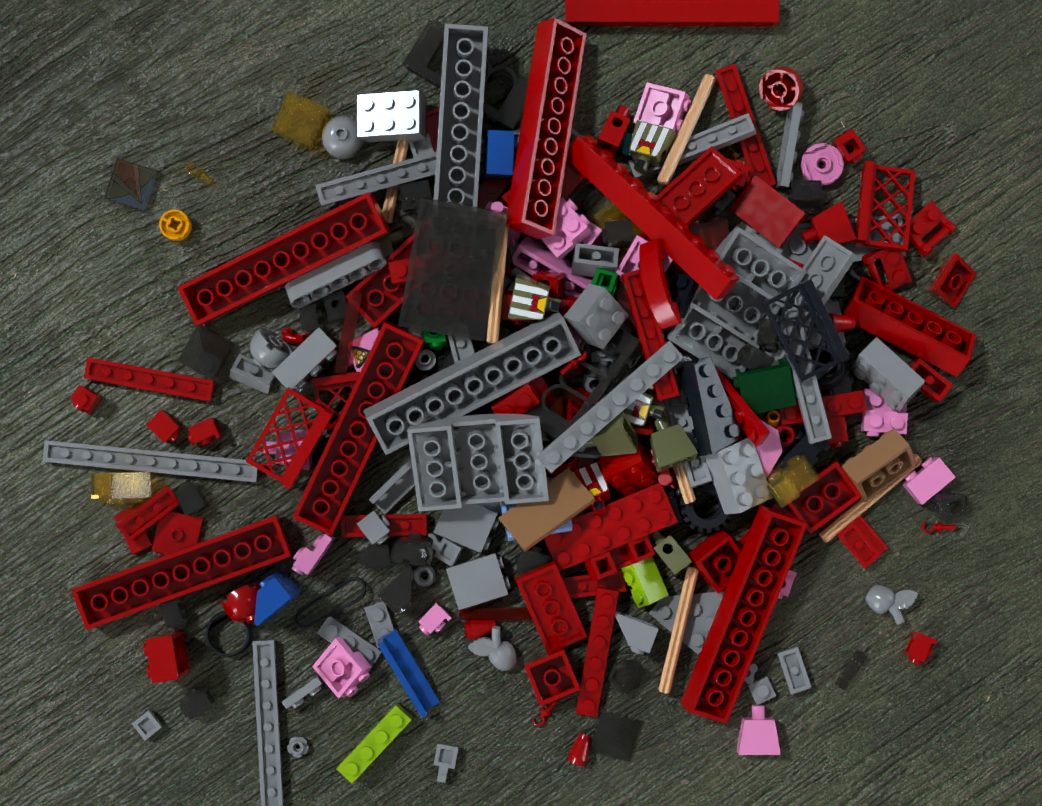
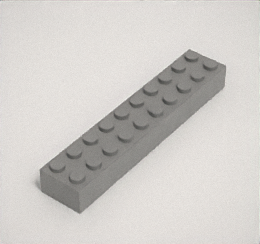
[431,24,488,245]
[363,312,581,455]

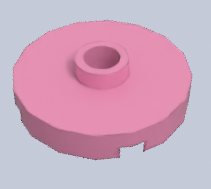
[800,143,844,186]

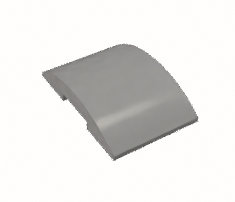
[667,226,807,379]
[407,414,549,511]

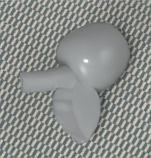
[865,584,918,625]
[468,626,517,671]

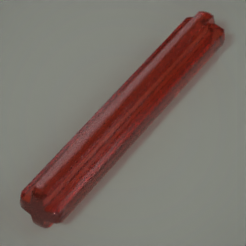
[334,290,362,375]
[459,607,532,620]

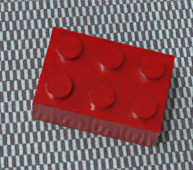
[781,461,862,534]
[143,630,190,683]

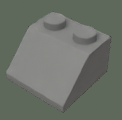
[615,611,658,655]

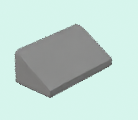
[229,354,276,394]

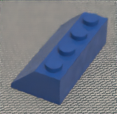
[254,572,302,626]

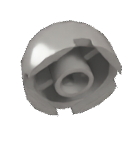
[322,116,364,159]
[250,327,293,368]

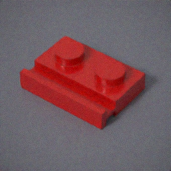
[836,515,889,568]

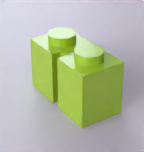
[621,556,669,608]

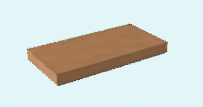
[499,467,595,552]

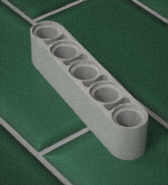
[285,242,387,308]

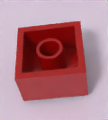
[599,441,660,497]
[687,529,741,594]
[524,647,580,706]

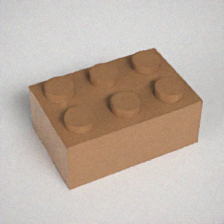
[842,428,917,502]

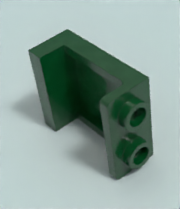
[732,358,797,414]

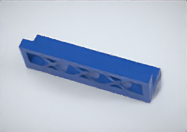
[378,629,440,718]

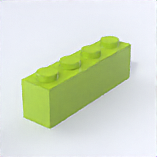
[336,702,413,783]

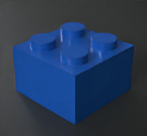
[483,130,518,180]

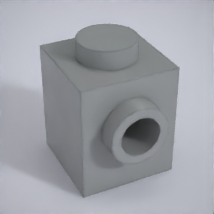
[357,510,391,545]

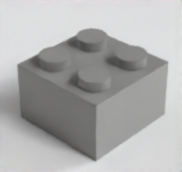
[564,283,629,349]

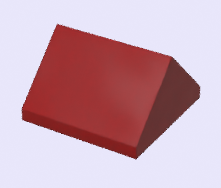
[926,253,977,309]

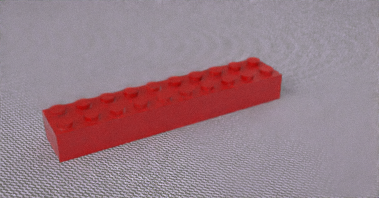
[505,18,586,239]
[177,192,391,326]
[292,320,424,536]
[680,505,808,724]
[71,513,293,630]

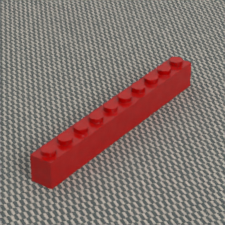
[565,0,779,27]
[567,135,740,300]

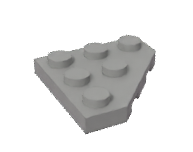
[648,591,724,654]

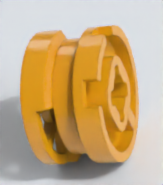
[159,209,192,241]

